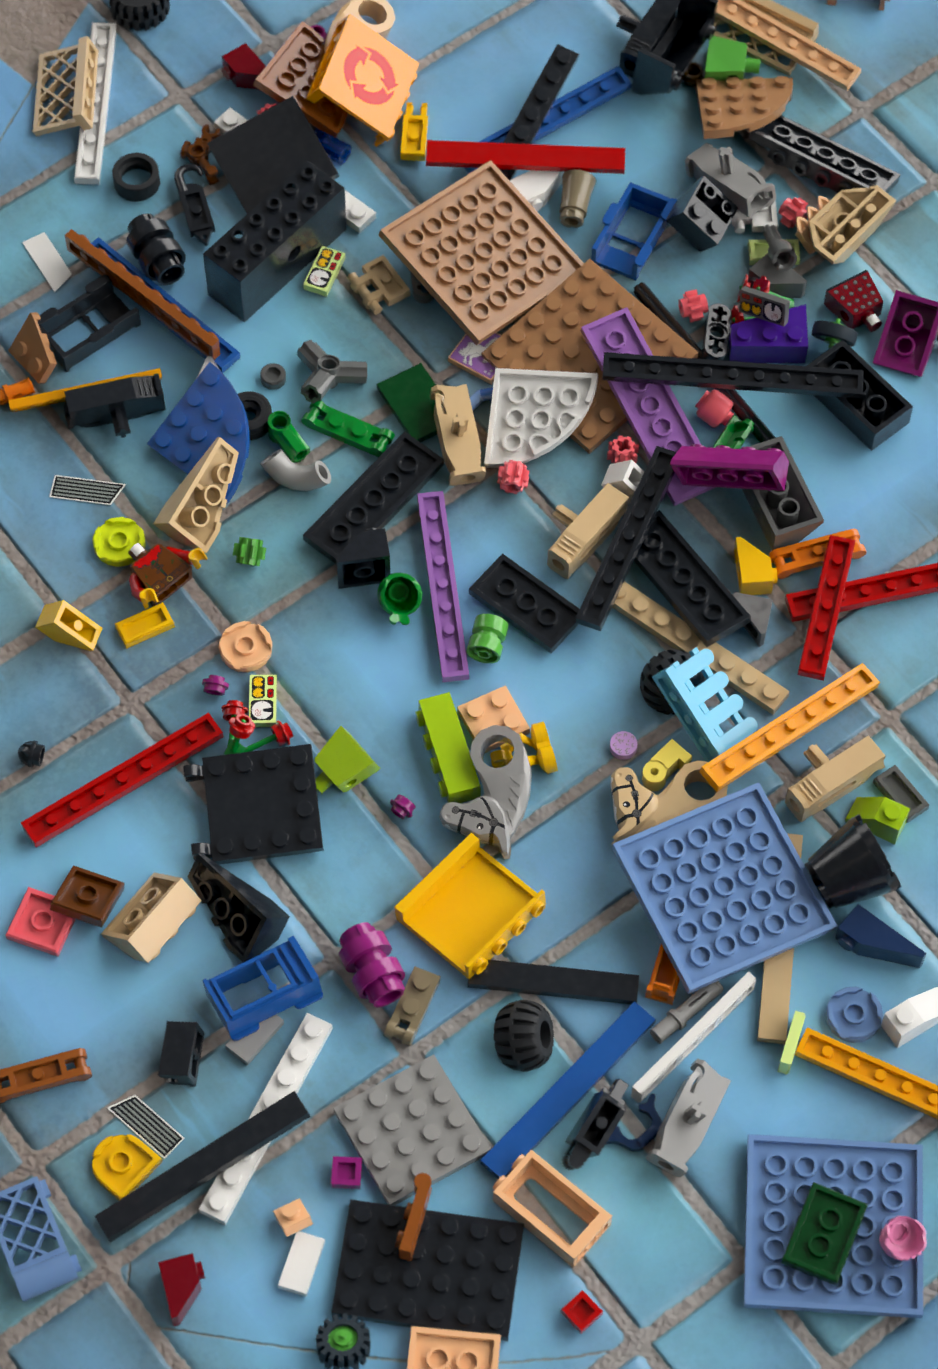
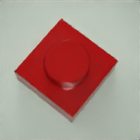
[561,1290,603,1334]

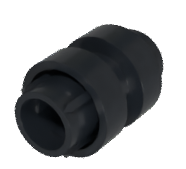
[126,213,186,286]

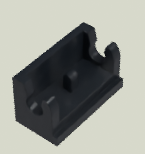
[158,1021,205,1086]

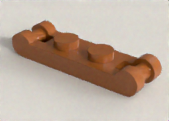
[0,1048,92,1104]

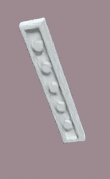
[631,972,756,1103]

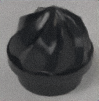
[18,740,45,768]

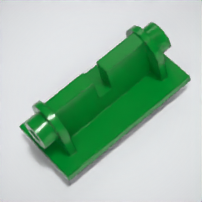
[712,415,754,449]

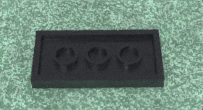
[469,553,580,653]

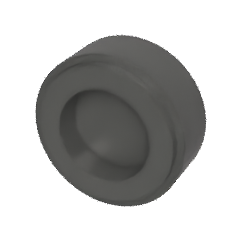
[260,363,286,390]

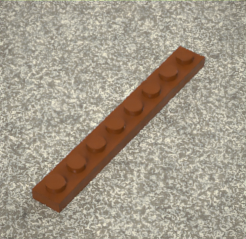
[65,229,220,360]

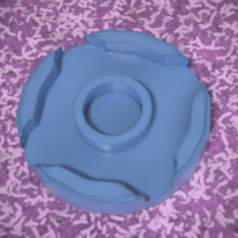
[825,987,883,1043]

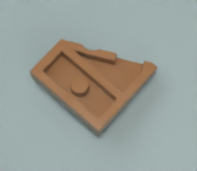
[8,312,57,384]

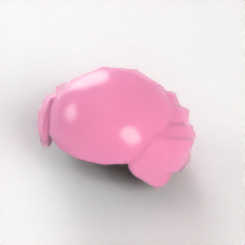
[879,1216,926,1261]

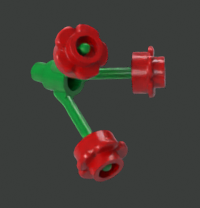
[221,700,293,755]

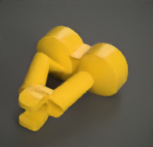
[490,721,558,774]

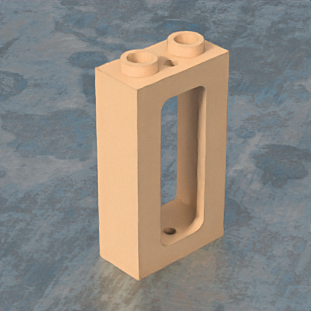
[493,1150,612,1268]

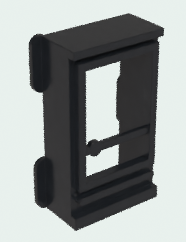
[37,274,141,372]

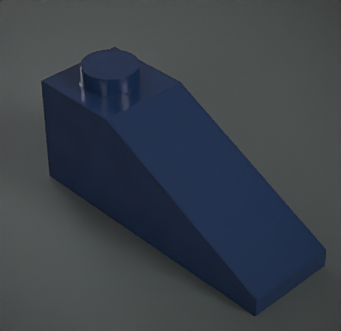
[835,904,926,968]

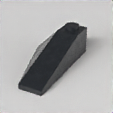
[187,854,290,963]

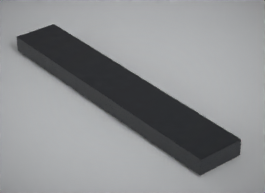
[468,960,639,1004]

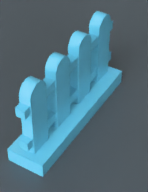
[652,647,758,762]

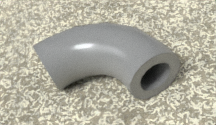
[260,449,331,492]

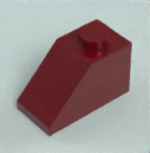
[221,43,266,90]
[158,1253,205,1327]

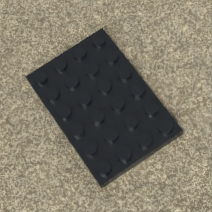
[331,1199,524,1341]

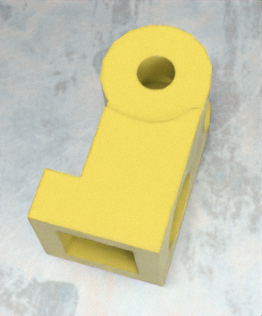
[642,739,692,792]

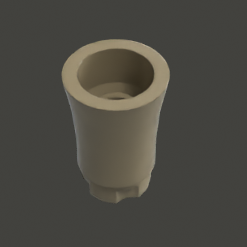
[559,170,596,228]

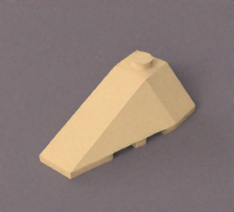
[153,437,239,553]

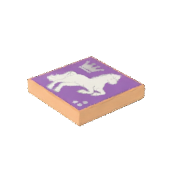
[448,333,501,384]

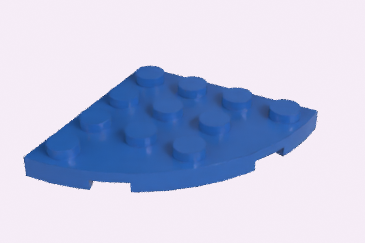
[147,362,250,504]

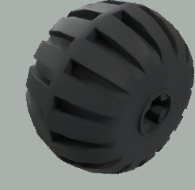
[640,649,706,715]
[493,1000,554,1071]

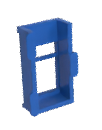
[591,182,677,281]
[202,936,323,1041]

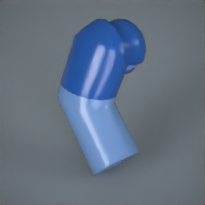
[470,387,493,411]

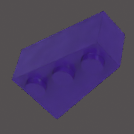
[728,304,808,364]

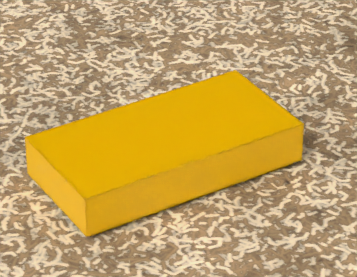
[115,602,175,649]

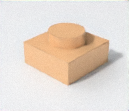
[273,1198,313,1237]

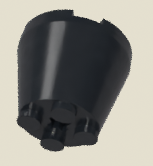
[804,814,901,909]

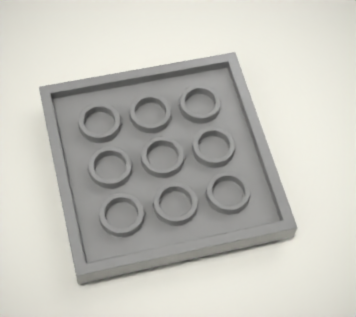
[333,1054,491,1205]

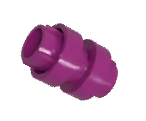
[339,922,405,1007]

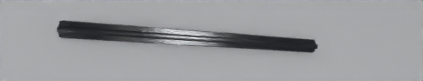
[633,282,776,443]

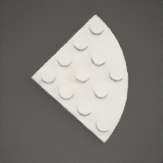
[484,368,598,468]

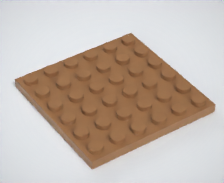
[378,160,584,346]
[481,259,698,454]

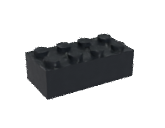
[806,339,913,451]

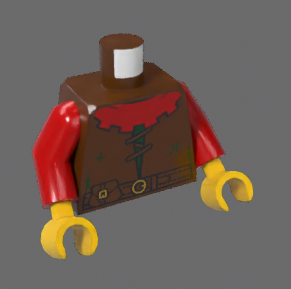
[128,543,208,609]

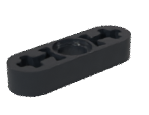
[701,303,731,360]

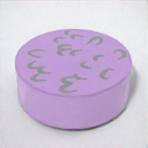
[610,731,637,760]

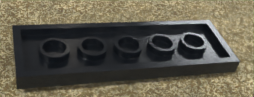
[303,431,444,564]
[634,510,751,647]

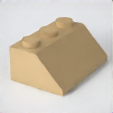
[101,872,202,963]

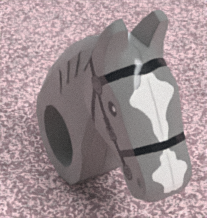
[439,725,532,859]

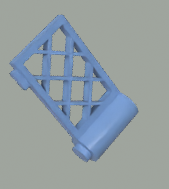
[0,1176,82,1302]

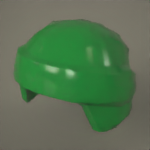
[377,572,422,625]

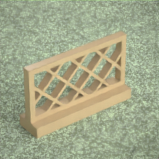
[713,0,819,76]
[33,36,99,136]

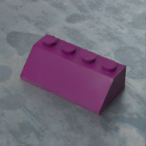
[670,444,789,491]

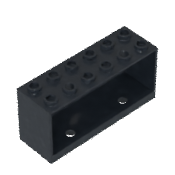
[203,160,347,322]

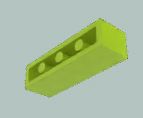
[415,692,481,803]

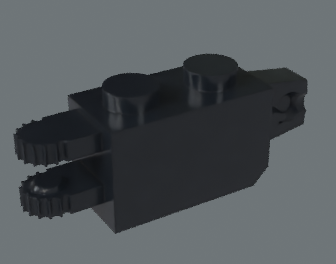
[562,1079,629,1170]

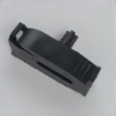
[616,0,679,78]
[63,373,166,438]

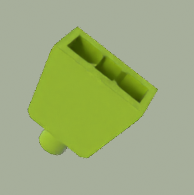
[314,726,381,794]

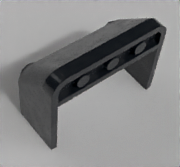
[632,0,719,95]

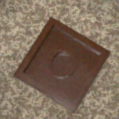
[50,865,125,928]

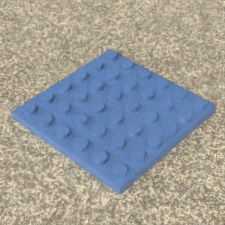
[611,782,837,994]
[743,1134,923,1318]

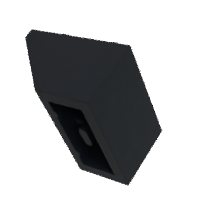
[666,176,738,252]

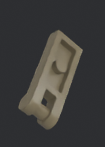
[384,966,441,1046]

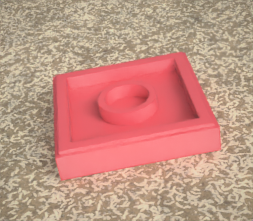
[6,887,76,957]

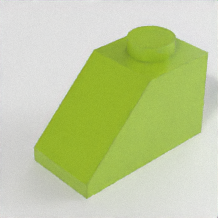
[845,797,910,845]

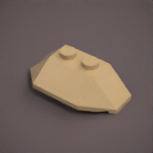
[808,185,896,264]

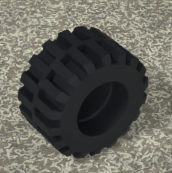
[109,0,170,31]

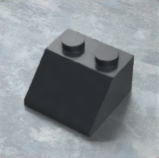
[336,528,391,589]

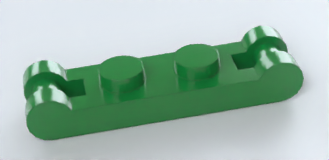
[301,401,395,457]

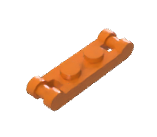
[768,529,867,579]

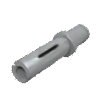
[650,981,723,1044]

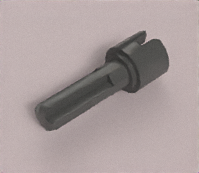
[763,224,797,271]

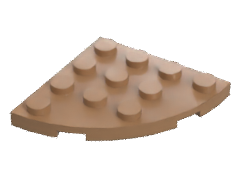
[695,76,793,139]

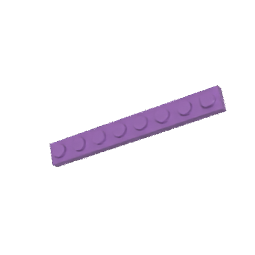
[417,491,469,683]

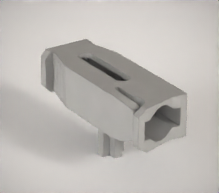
[685,143,776,217]
[646,1059,731,1177]

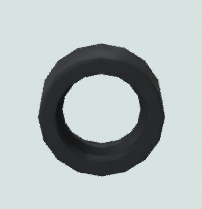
[112,152,160,201]

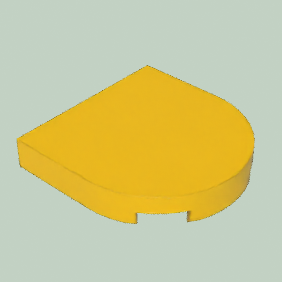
[92,1134,162,1200]

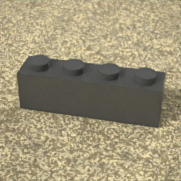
[742,436,824,550]

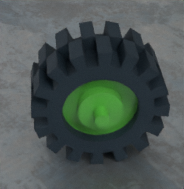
[316,1314,371,1369]

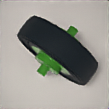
[812,318,858,348]

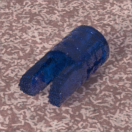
[314,129,351,165]

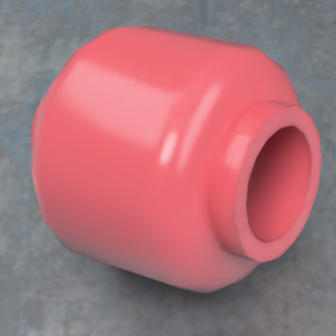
[695,390,734,428]

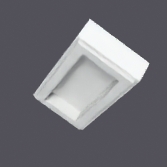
[278,1231,325,1297]

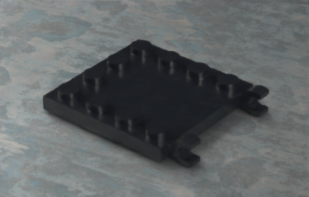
[183,744,324,864]

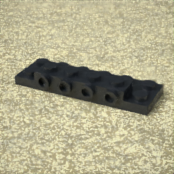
[749,115,901,193]

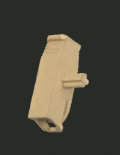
[430,384,486,486]
[547,483,629,579]
[785,735,886,822]

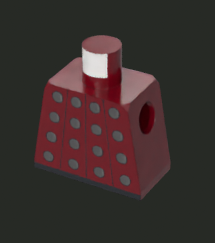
[824,270,883,332]

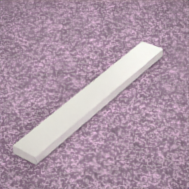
[74,23,117,185]

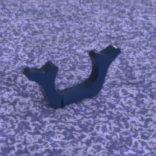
[606,1094,662,1152]

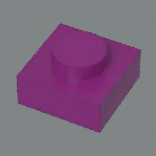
[331,1156,362,1189]

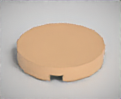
[219,621,273,672]

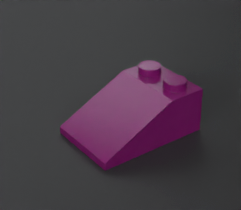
[873,290,938,378]

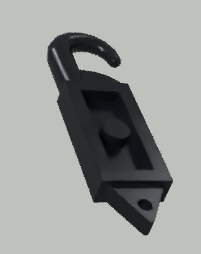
[174,164,215,246]

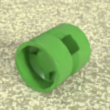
[467,614,509,663]

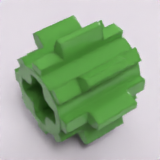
[233,537,266,566]

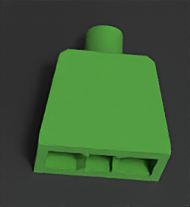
[705,36,761,81]

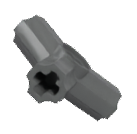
[297,340,368,403]

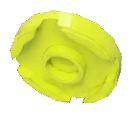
[93,517,146,567]

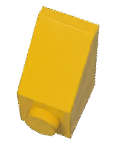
[734,537,778,595]
[35,600,103,651]

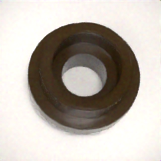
[682,62,704,86]

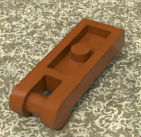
[395,1173,432,1261]

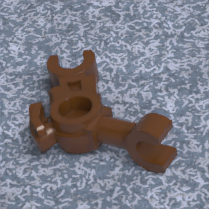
[180,124,221,185]

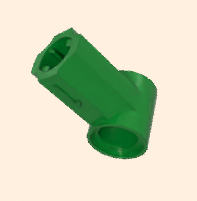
[268,411,310,463]

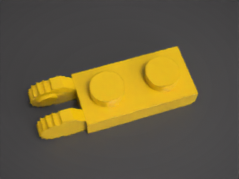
[400,102,428,161]

